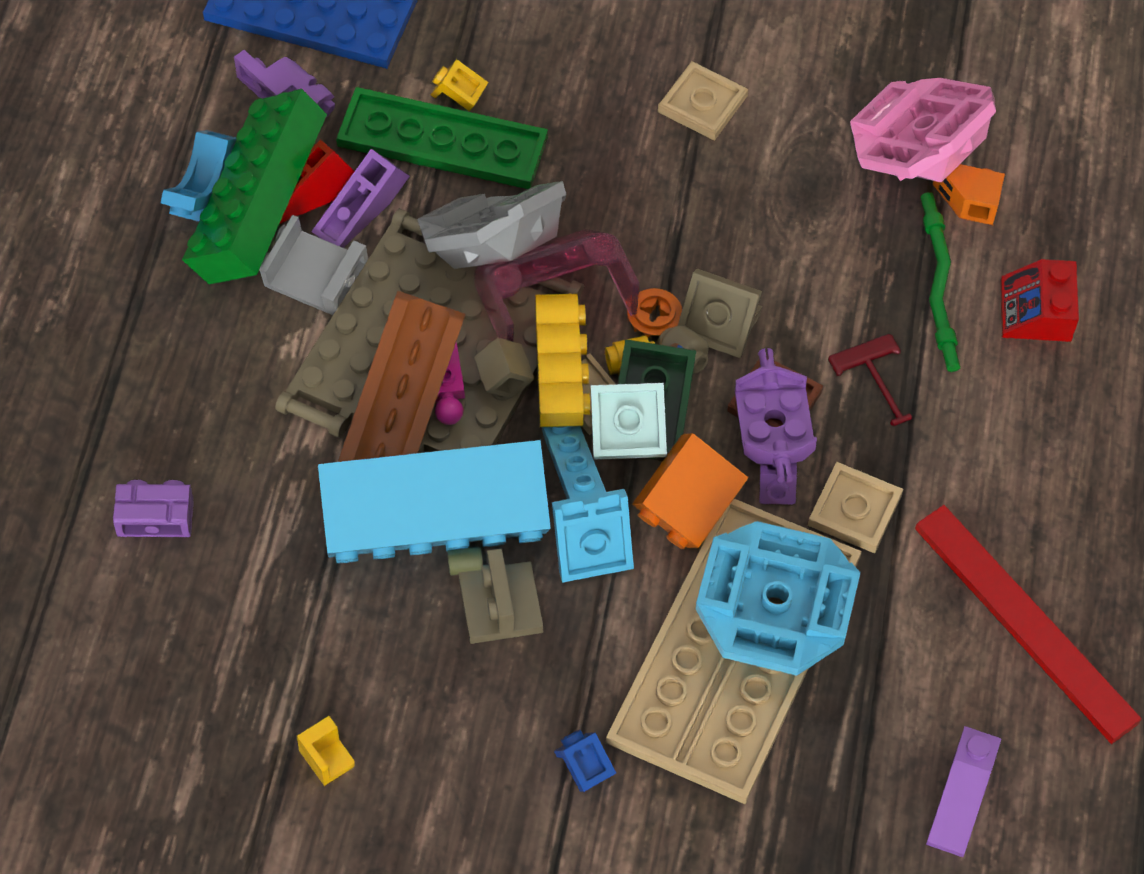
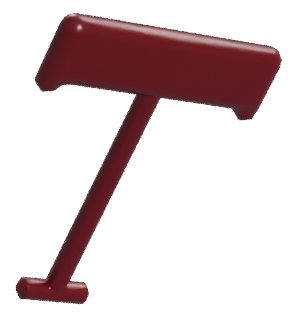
[828,334,912,426]

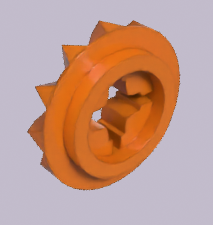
[627,288,682,338]

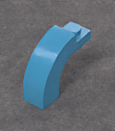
[161,130,237,222]

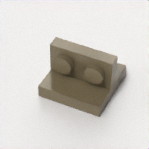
[678,269,763,358]
[458,548,543,644]

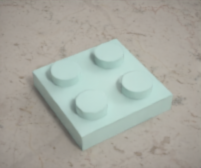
[591,383,667,460]

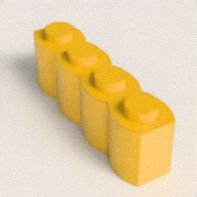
[535,294,590,427]

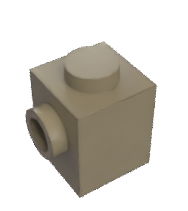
[474,337,534,399]

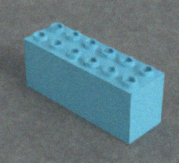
[318,440,551,563]

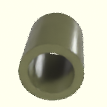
[447,547,483,576]

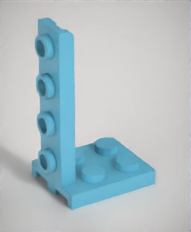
[542,426,634,583]

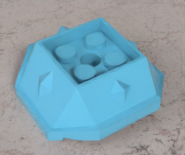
[695,521,861,676]

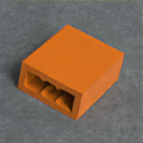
[632,433,749,549]

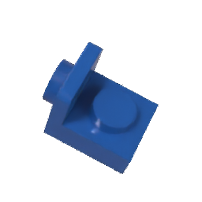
[554,730,616,792]

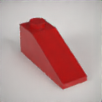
[279,139,355,224]

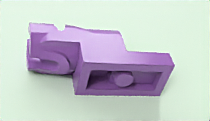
[234,50,335,117]

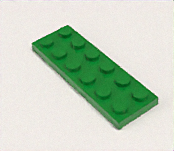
[336,87,548,189]

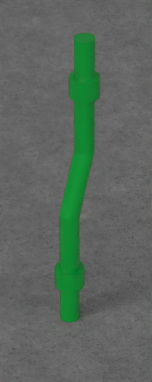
[920,192,961,372]

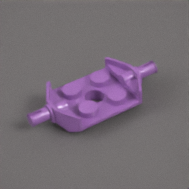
[735,348,817,484]

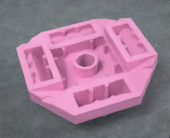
[850,78,996,183]

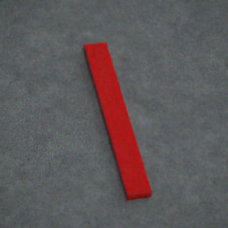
[915,505,1142,745]

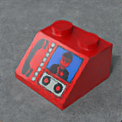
[1000,259,1079,342]

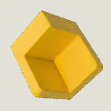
[297,716,355,786]

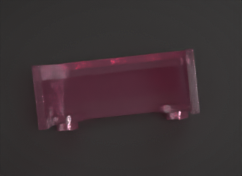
[474,229,639,342]

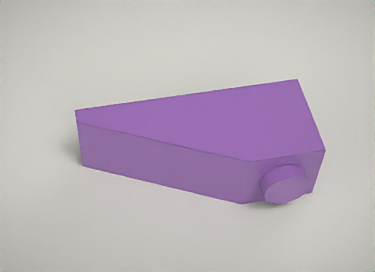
[311,149,410,248]
[926,726,1001,857]

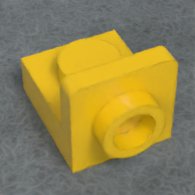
[430,59,489,111]

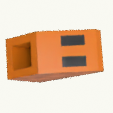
[933,164,1005,225]

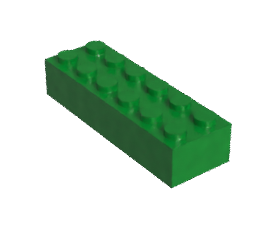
[182,89,327,284]

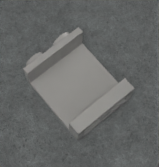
[259,215,368,315]

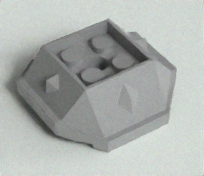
[417,181,566,269]

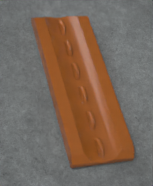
[338,291,466,462]

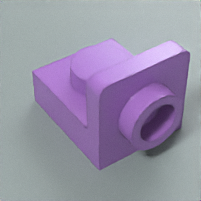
[760,462,797,505]

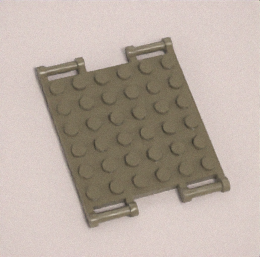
[275,208,584,453]

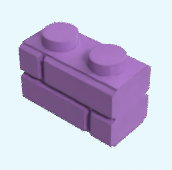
[113,480,194,537]

